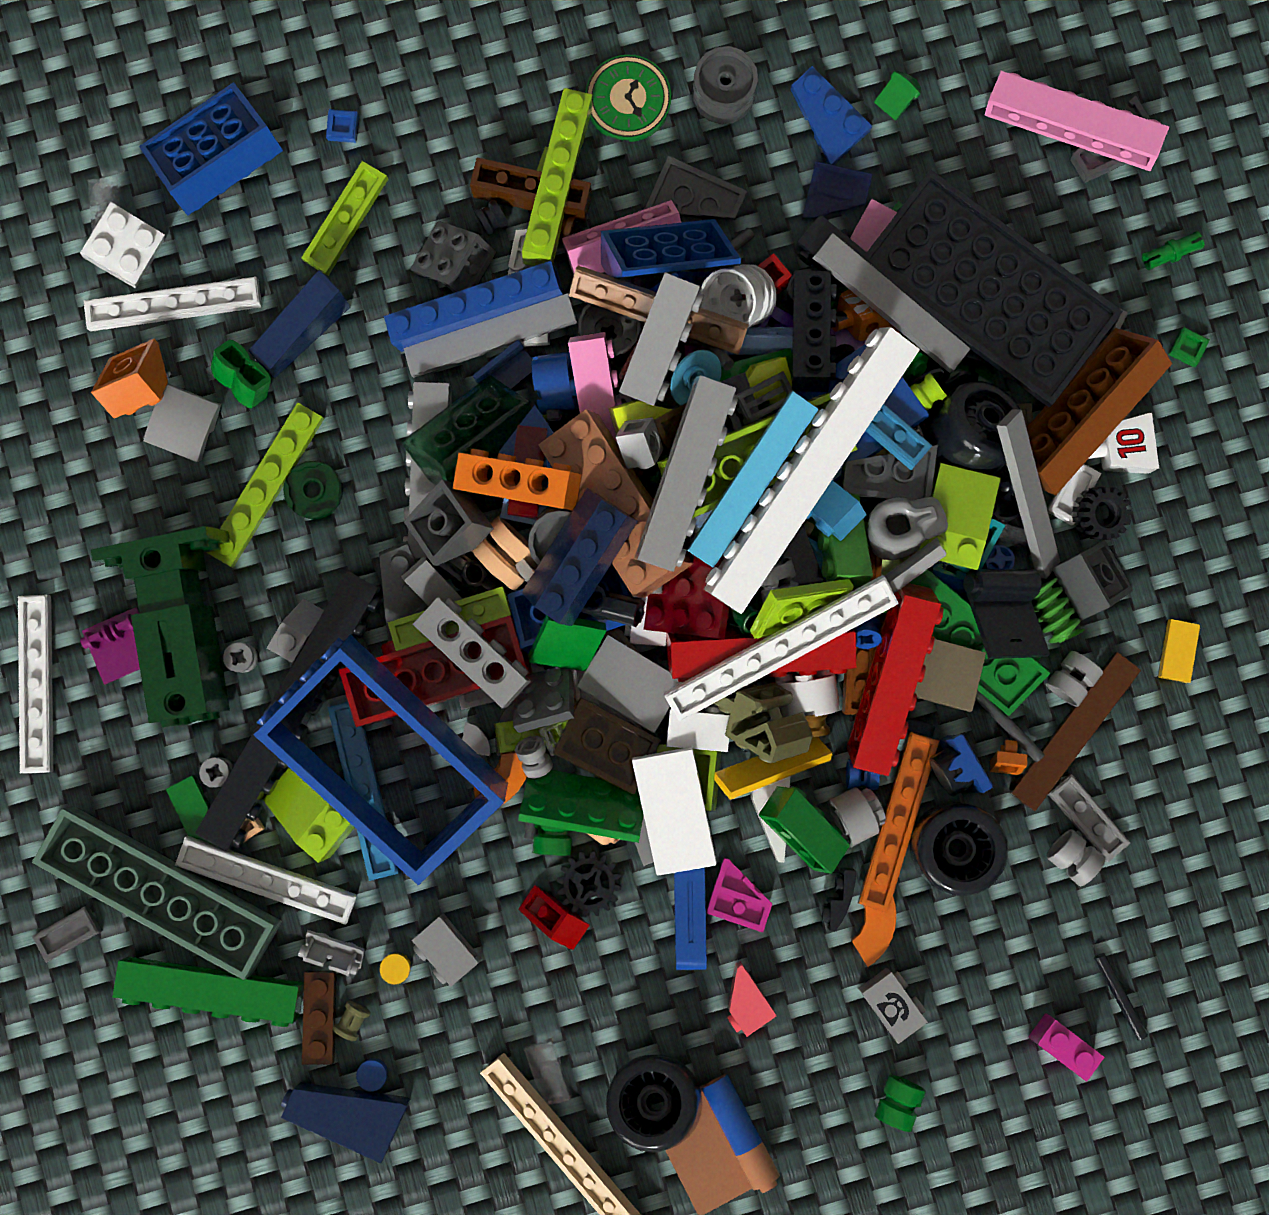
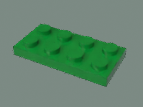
[518,770,644,843]

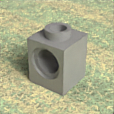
[615,417,664,469]

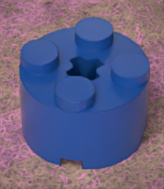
[532,351,579,415]

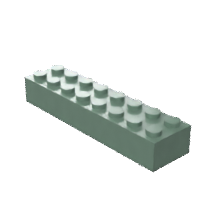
[32,807,282,980]

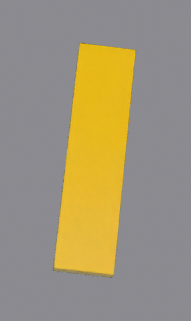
[714,737,832,800]

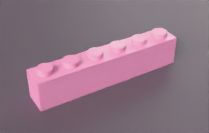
[985,71,1169,171]

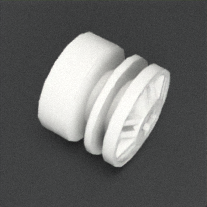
[699,264,776,327]

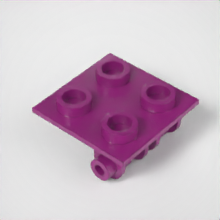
[80,607,140,685]

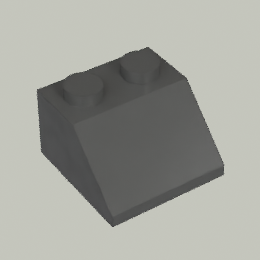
[404,479,494,566]
[1052,540,1134,621]

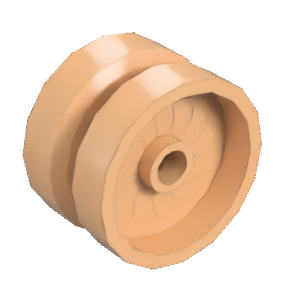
[472,516,538,591]

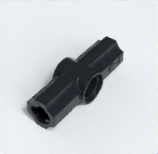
[426,554,512,599]
[581,586,645,627]

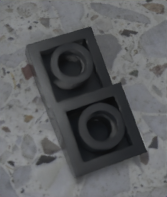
[822,868,857,931]

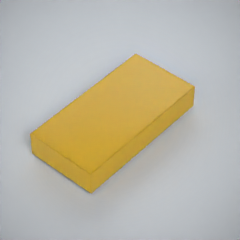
[1158,619,1200,683]

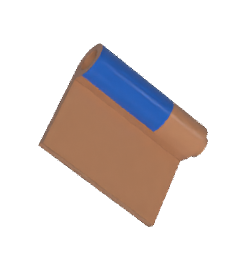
[656,1073,780,1215]

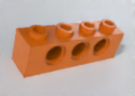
[452,449,582,510]

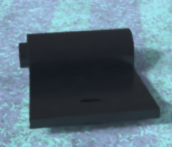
[963,569,1050,659]

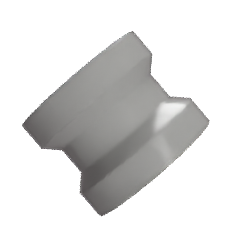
[223,642,258,673]
[199,757,234,788]

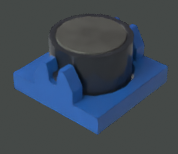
[929,734,993,797]

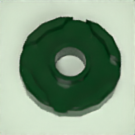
[283,461,343,519]

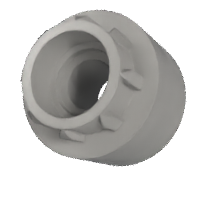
[827,787,886,847]

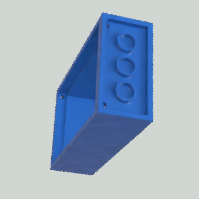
[254,634,508,885]

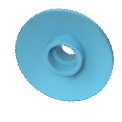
[670,350,721,405]

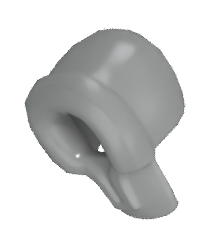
[866,497,948,560]

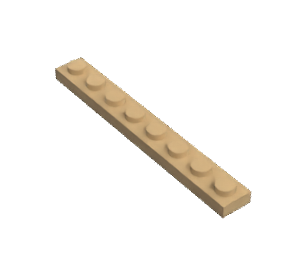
[480,1053,641,1215]

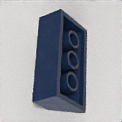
[522,488,638,626]

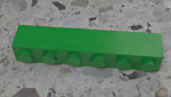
[112,956,304,1027]

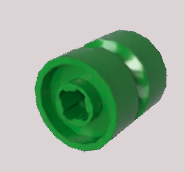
[532,824,572,856]
[874,1074,926,1132]

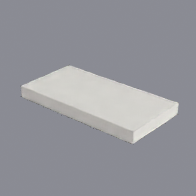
[632,747,717,876]

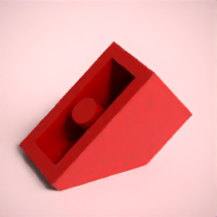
[518,885,590,950]

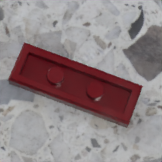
[507,425,547,518]

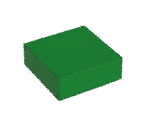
[1168,327,1210,367]

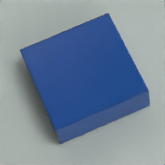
[326,109,359,143]

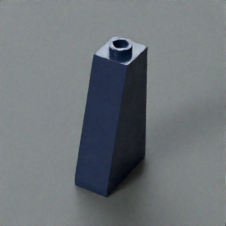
[248,270,351,378]
[281,1082,411,1164]

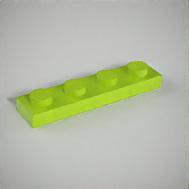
[301,161,388,276]
[387,586,512,651]

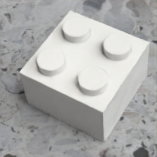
[80,202,165,289]
[666,705,730,752]

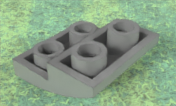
[143,384,221,462]

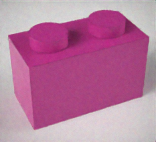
[1028,1013,1105,1082]

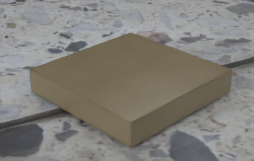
[914,639,986,712]

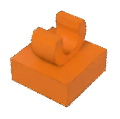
[990,740,1027,775]

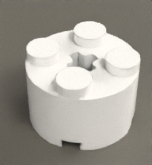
[775,670,840,718]

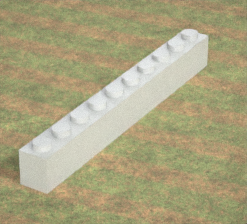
[704,327,920,614]

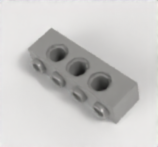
[413,597,531,708]

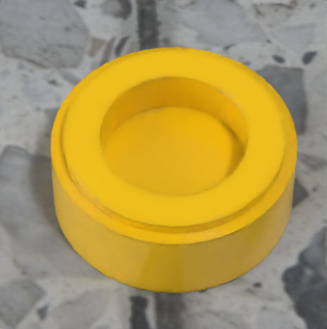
[380,952,411,984]

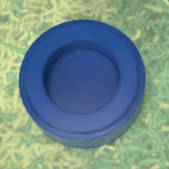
[356,1058,388,1091]

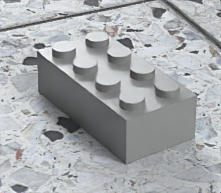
[619,272,704,406]

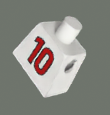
[1089,413,1159,474]

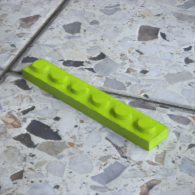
[206,402,324,568]

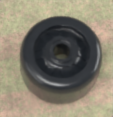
[926,381,1027,475]
[910,802,1008,896]
[606,1055,702,1152]

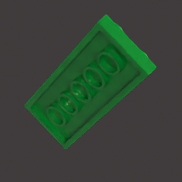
[884,569,1050,716]

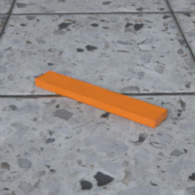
[857,732,939,913]

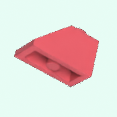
[727,961,777,1037]

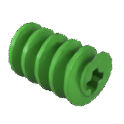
[1032,577,1085,644]

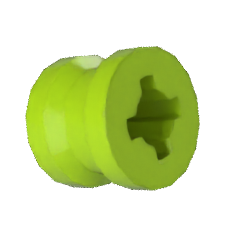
[910,373,947,411]

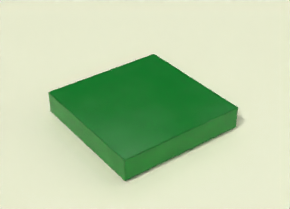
[528,615,607,672]

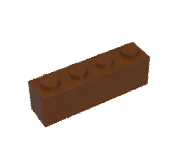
[470,157,592,223]

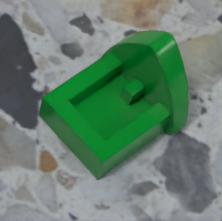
[874,71,921,121]

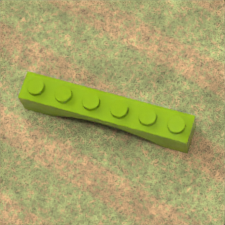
[522,88,592,266]

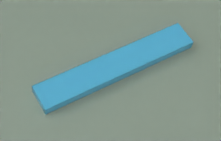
[686,391,819,568]

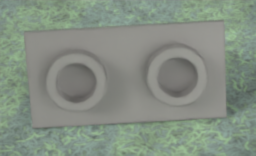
[298,930,365,976]

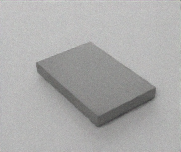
[577,635,683,733]

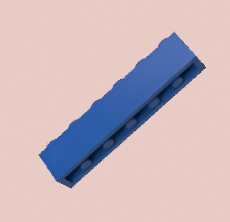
[384,261,564,352]

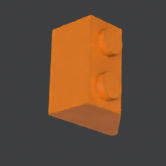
[91,338,168,418]

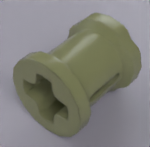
[333,1000,371,1041]

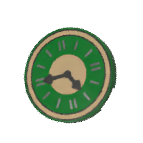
[585,55,671,142]

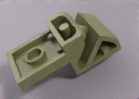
[713,682,813,763]

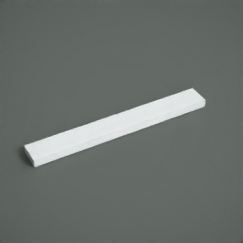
[664,575,899,722]

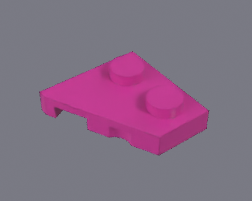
[706,857,772,933]

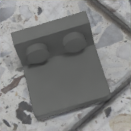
[411,221,496,293]

